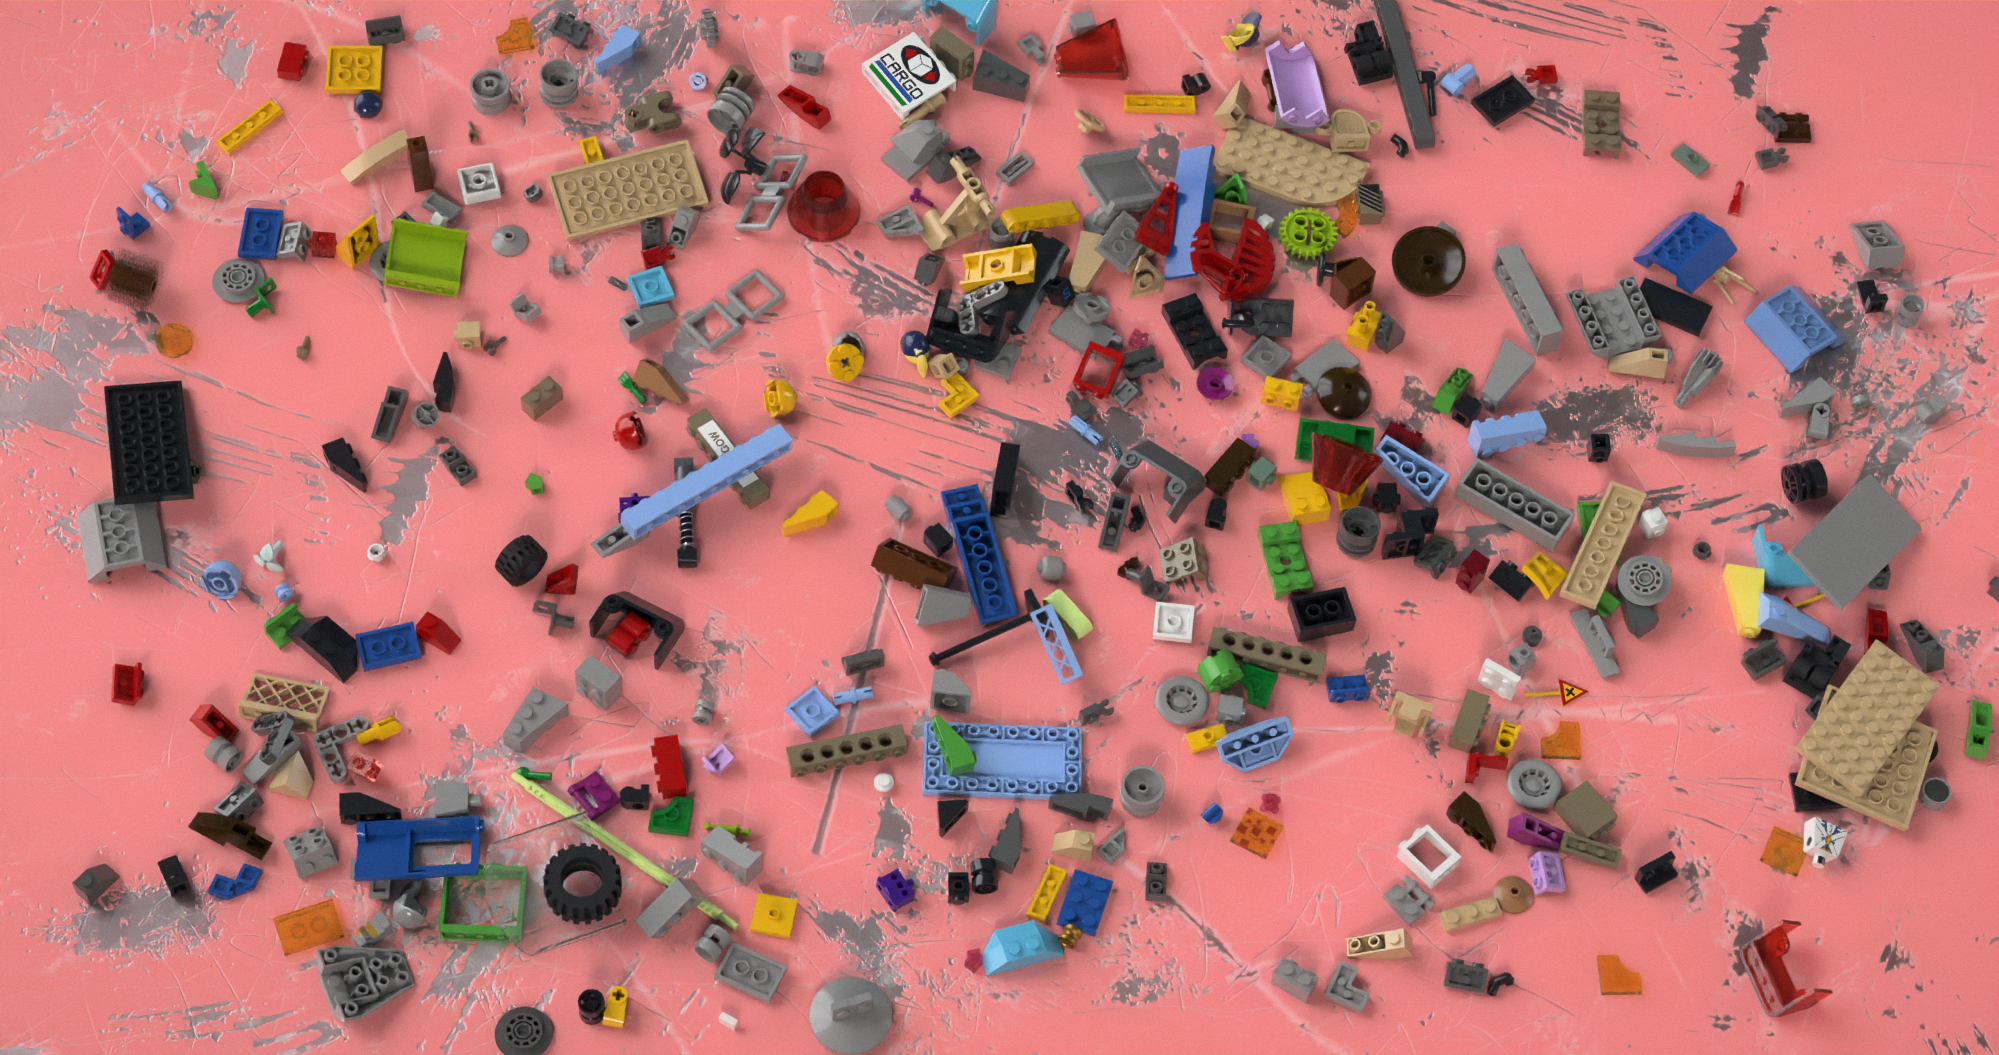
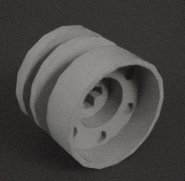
[540,59,578,108]
[707,87,755,134]

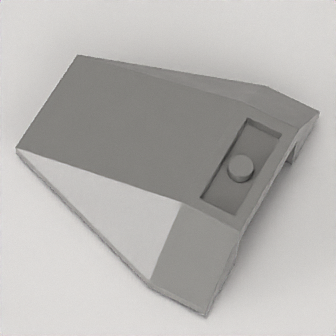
[316,945,415,1022]

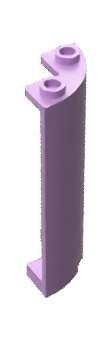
[1265,40,1330,127]

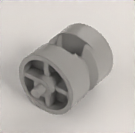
[411,402,439,429]

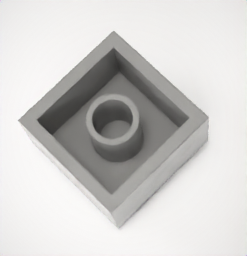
[575,655,622,711]

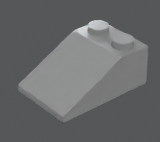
[1850,221,1905,269]

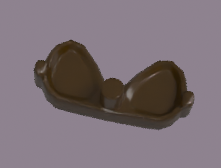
[1117,556,1139,578]

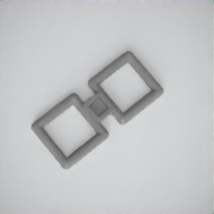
[735,154,808,231]
[682,270,785,352]

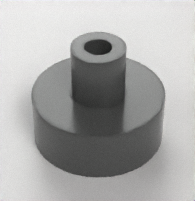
[1522,626,1542,647]

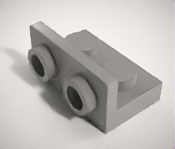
[276,221,312,262]

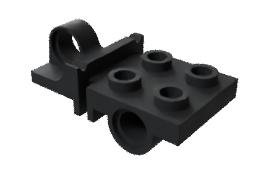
[1344,21,1393,86]
[1783,635,1851,699]

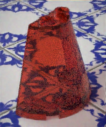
[1054,18,1129,81]

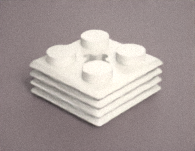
[457,162,501,205]

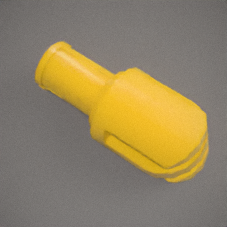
[356,715,402,746]

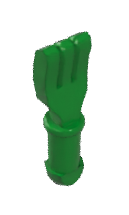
[617,371,647,404]

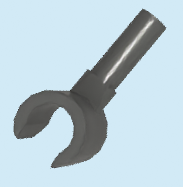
[483,336,507,356]

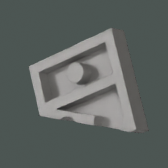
[876,204,925,237]

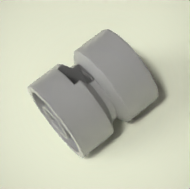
[989,218,1013,249]
[1895,294,1925,327]
[204,736,243,773]
[694,924,732,963]

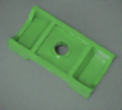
[1258,521,1314,600]

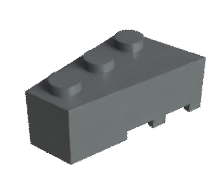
[973,49,1030,102]

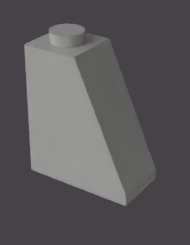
[914,584,973,627]

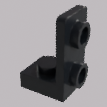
[1856,280,1888,314]
[158,855,191,897]

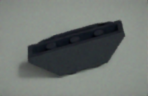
[285,616,357,684]

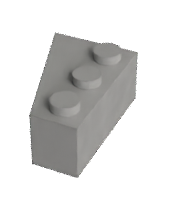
[701,825,763,887]

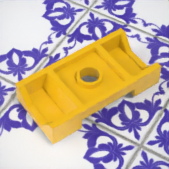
[960,244,1037,293]

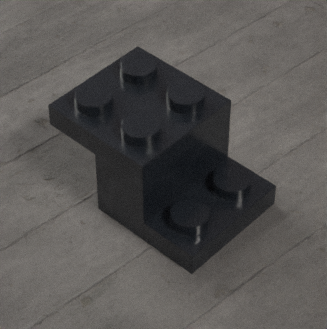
[1381,507,1439,560]

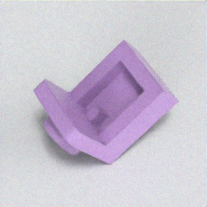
[701,744,737,775]

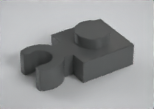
[1755,148,1789,170]

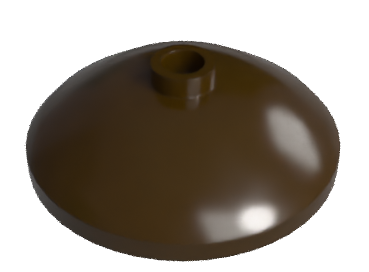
[1316,367,1372,419]

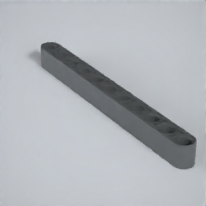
[1373,0,1435,149]

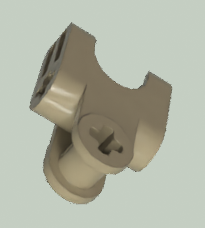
[625,91,682,134]

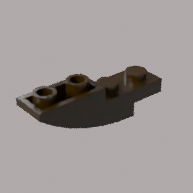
[188,812,272,861]

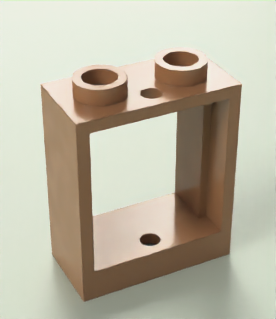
[1209,199,1257,244]

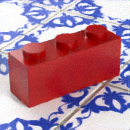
[651,734,687,800]

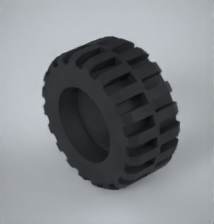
[543,843,622,925]

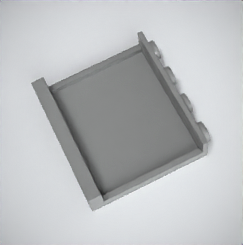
[1076,147,1166,217]

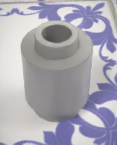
[884,495,913,523]

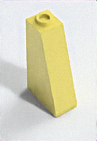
[1723,563,1765,638]

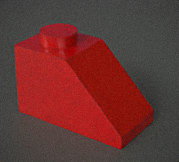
[416,611,461,655]
[189,704,239,742]

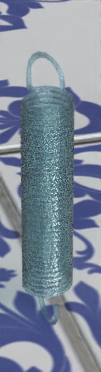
[1109,436,1130,478]

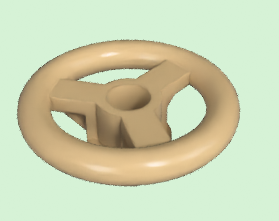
[1074,109,1106,134]

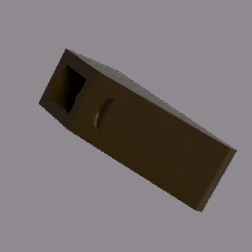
[1446,791,1496,853]

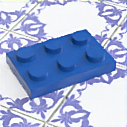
[238,207,284,260]
[355,621,422,672]
[1056,869,1114,937]

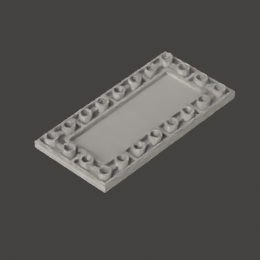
[1787,474,1922,611]

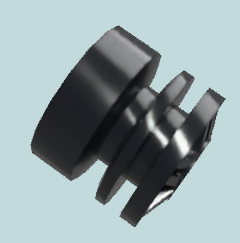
[1781,458,1828,504]

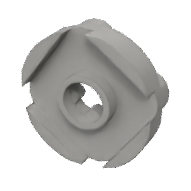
[1072,292,1110,324]

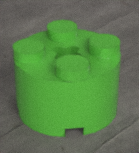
[1197,650,1244,693]

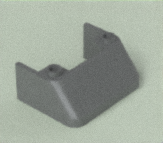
[1108,440,1204,524]

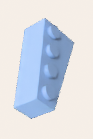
[1467,410,1547,458]

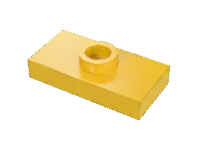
[1185,723,1227,754]

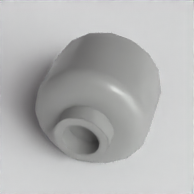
[1036,555,1066,582]

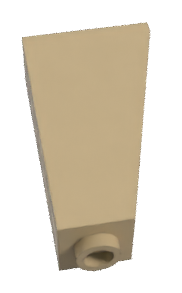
[1069,231,1108,297]

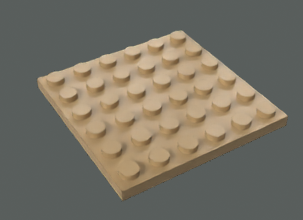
[1795,684,1938,832]

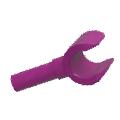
[910,188,934,207]

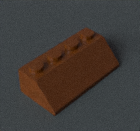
[871,538,959,589]

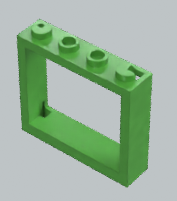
[438,862,528,943]

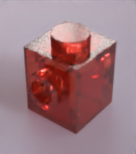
[308,231,337,258]
[346,750,383,782]

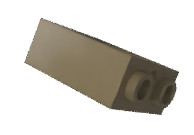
[930,26,975,82]

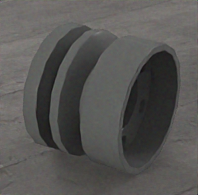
[1336,506,1381,558]

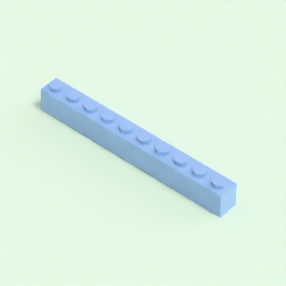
[621,424,793,540]

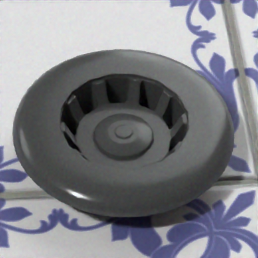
[495,1007,553,1055]

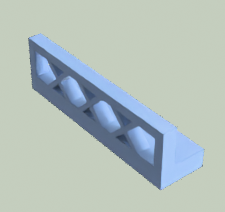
[1030,603,1083,685]

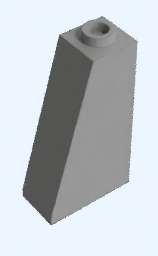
[1480,338,1536,412]

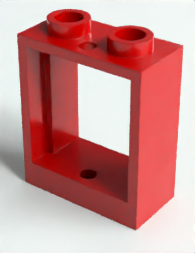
[1072,341,1126,400]

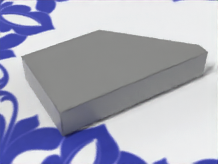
[1096,827,1125,866]

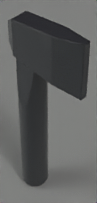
[1416,71,1437,117]

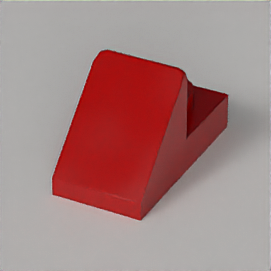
[545,563,579,595]

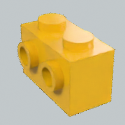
[1260,376,1303,411]

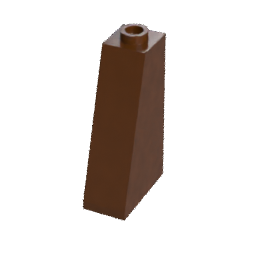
[406,136,433,192]

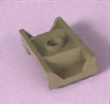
[1582,89,1621,159]

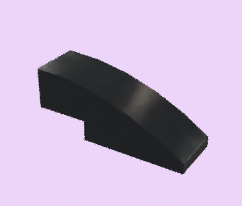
[433,352,455,413]

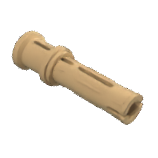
[898,92,946,130]

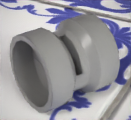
[692,699,715,726]

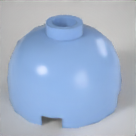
[201,560,242,600]

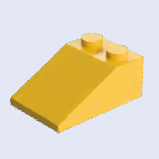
[336,214,380,269]
[1277,471,1331,526]

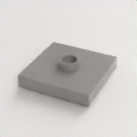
[1240,335,1293,379]

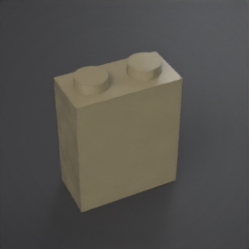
[1554,781,1618,841]

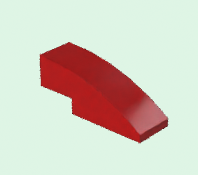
[778,85,832,130]
[1864,608,1888,655]

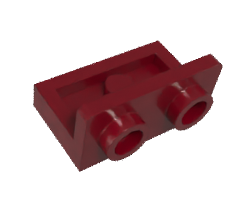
[1380,420,1425,453]

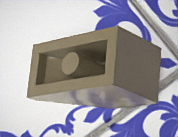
[713,64,755,97]

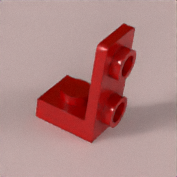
[1465,752,1509,784]

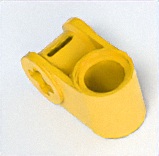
[1494,719,1522,758]
[603,986,628,1028]

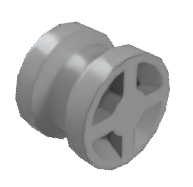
[549,255,565,274]

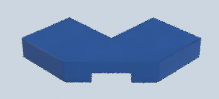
[208,863,263,900]

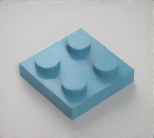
[627,266,675,309]

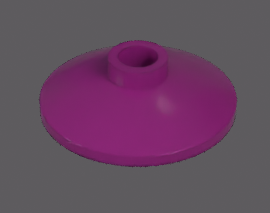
[1196,367,1234,400]

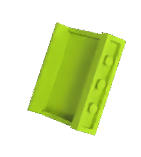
[383,218,468,298]

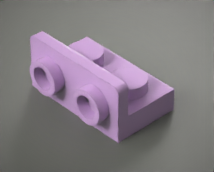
[1528,851,1566,895]

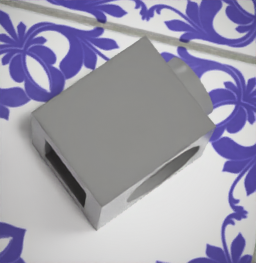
[1507,642,1537,676]

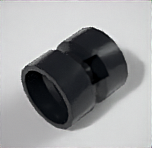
[970,858,998,895]
[578,989,605,1025]

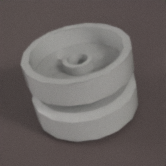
[470,68,511,115]
[1120,766,1165,817]

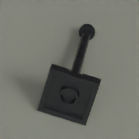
[928,588,1049,666]

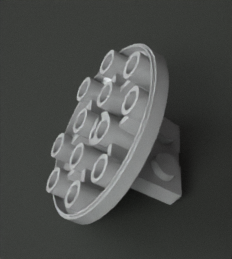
[810,977,892,1055]

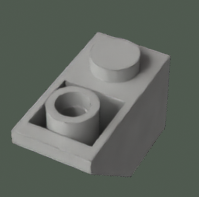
[666,206,701,249]

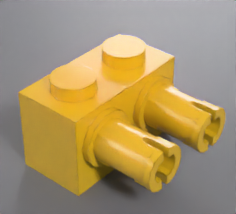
[1345,301,1381,352]

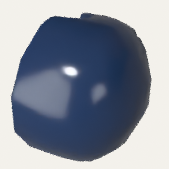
[353,92,382,118]

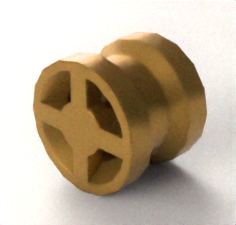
[1058,924,1083,949]

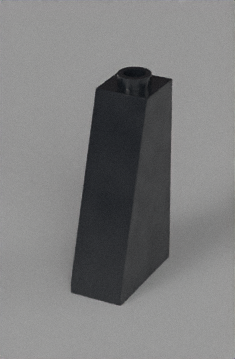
[990,442,1020,518]

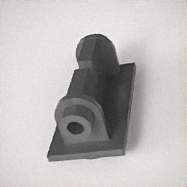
[1755,105,1788,138]

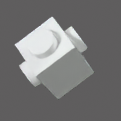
[1638,507,1668,540]

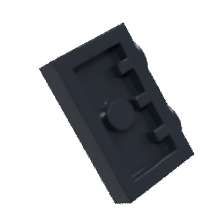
[1634,851,1678,894]

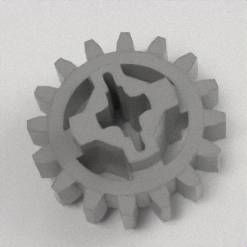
[698,8,719,48]

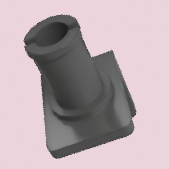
[1126,565,1170,601]
[532,600,575,635]

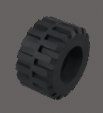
[495,535,548,587]

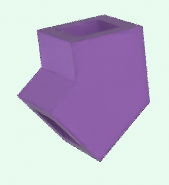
[1241,434,1259,450]

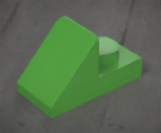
[189,160,218,199]

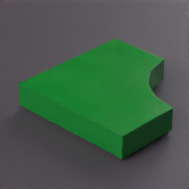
[1236,662,1279,710]
[648,796,694,837]

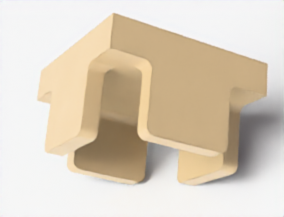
[1385,691,1434,738]

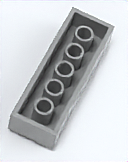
[1491,242,1563,356]
[1455,458,1575,552]

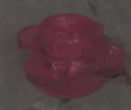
[1260,793,1281,814]

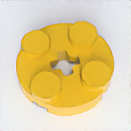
[826,343,864,382]

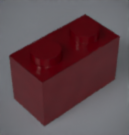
[1455,549,1490,594]

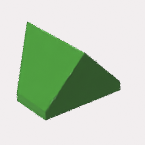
[1214,173,1248,205]

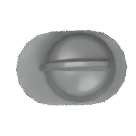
[1083,206,1118,234]

